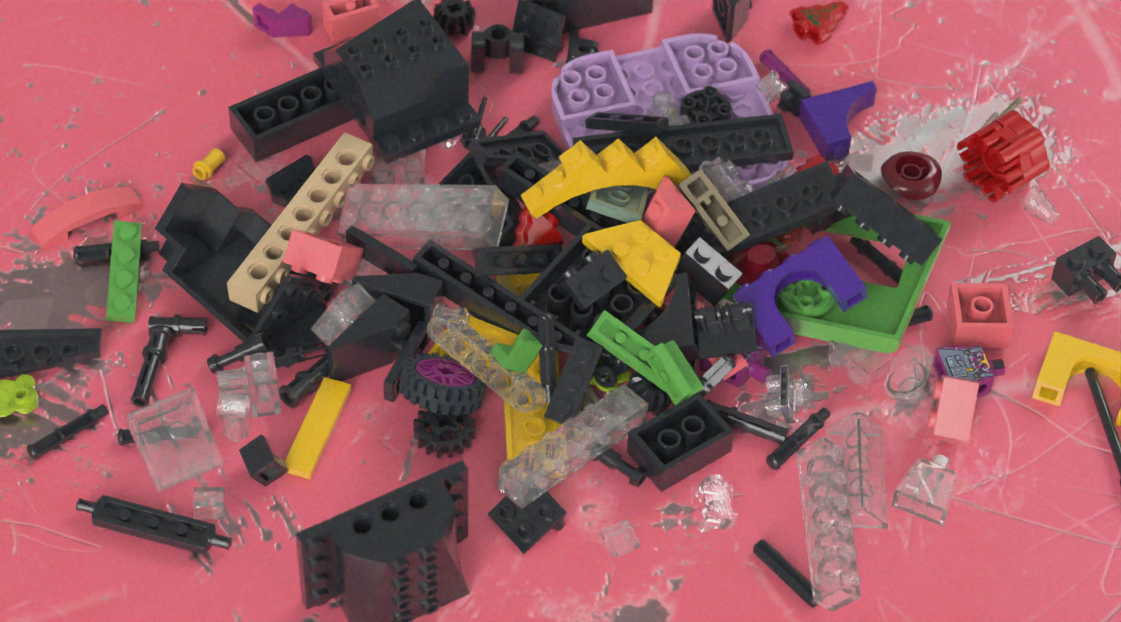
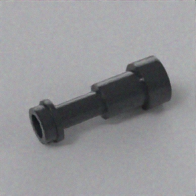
[207,332,272,374]
[584,436,647,487]

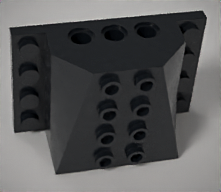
[313,0,481,164]
[295,460,470,622]

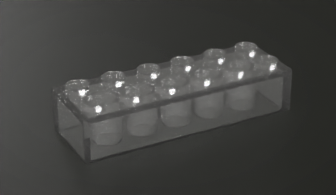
[336,184,509,250]

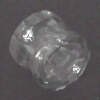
[756,71,789,104]

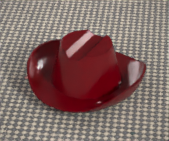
[881,151,942,200]
[732,240,790,286]

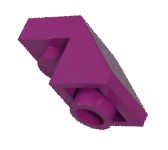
[253,2,312,38]

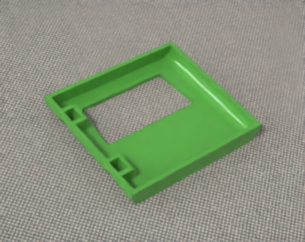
[721,214,951,353]

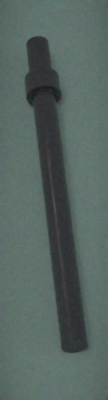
[1084,368,1121,487]

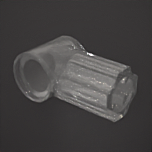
[217,391,251,442]

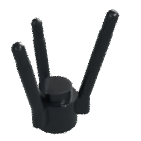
[460,96,508,151]

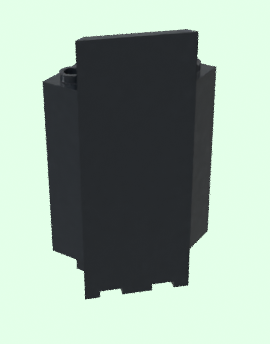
[154,183,348,368]

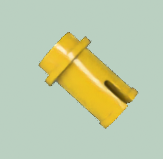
[193,148,226,180]

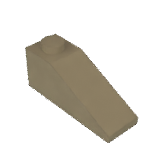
[678,169,750,252]

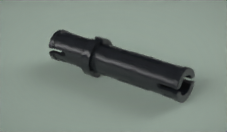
[707,399,789,445]

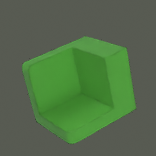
[490,329,543,373]

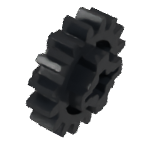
[413,408,476,458]

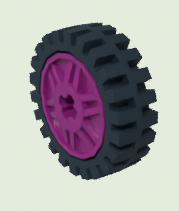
[399,353,487,415]

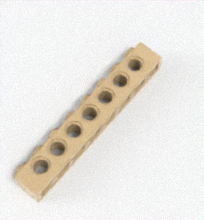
[227,132,375,313]

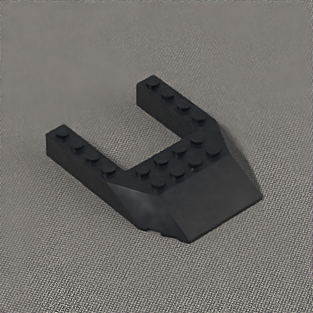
[413,151,676,359]

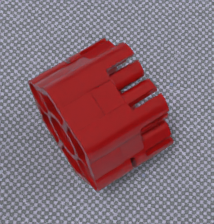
[957,110,1050,202]

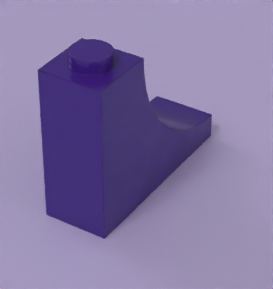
[799,81,877,161]

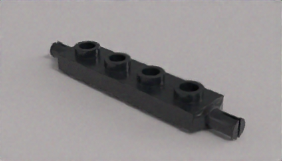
[76,495,232,555]

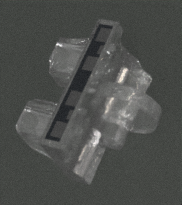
[766,365,812,424]

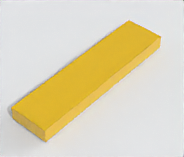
[285,377,351,480]

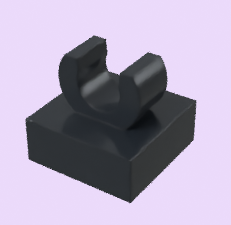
[777,79,811,117]

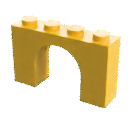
[1032,331,1121,427]

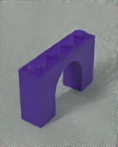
[733,236,867,358]

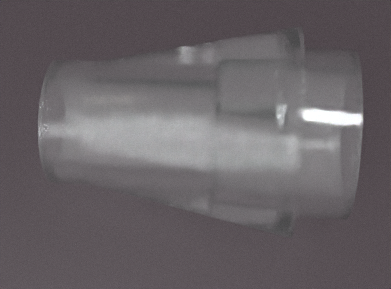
[1021,187,1061,226]

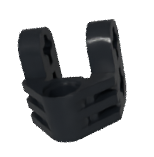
[471,24,524,74]

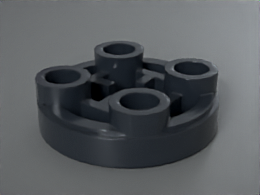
[679,86,733,125]

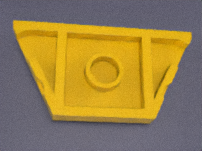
[582,220,681,308]

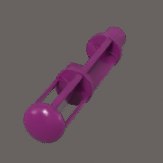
[759,49,814,97]

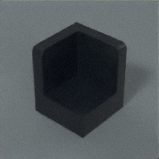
[239,435,289,487]

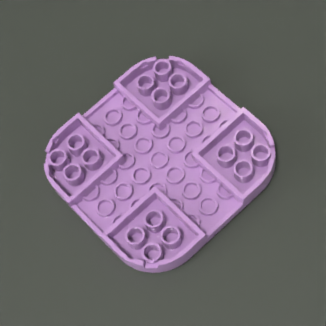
[551,33,789,211]

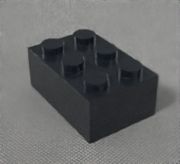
[627,392,734,492]

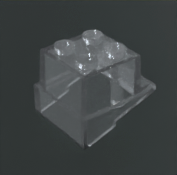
[126,387,224,493]

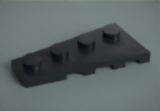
[0,328,102,379]

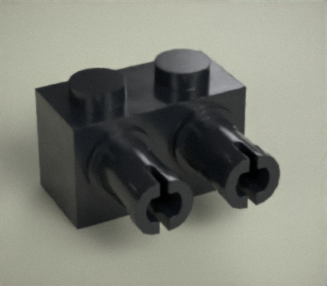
[1051,236,1121,304]

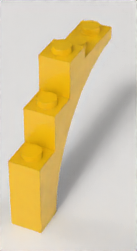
[521,137,691,219]

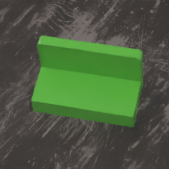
[644,340,703,405]

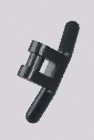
[565,26,599,64]

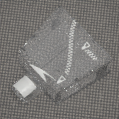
[891,454,957,527]

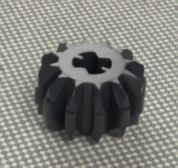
[433,0,476,38]
[625,371,672,416]

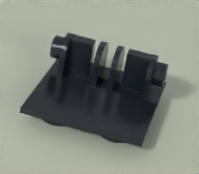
[512,0,566,62]
[694,301,757,359]
[488,473,567,554]

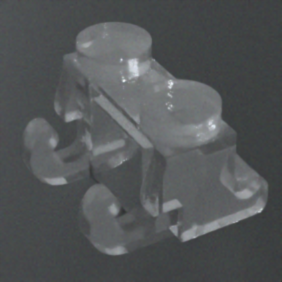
[694,474,737,532]

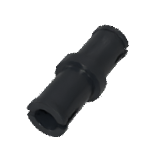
[148,314,208,337]

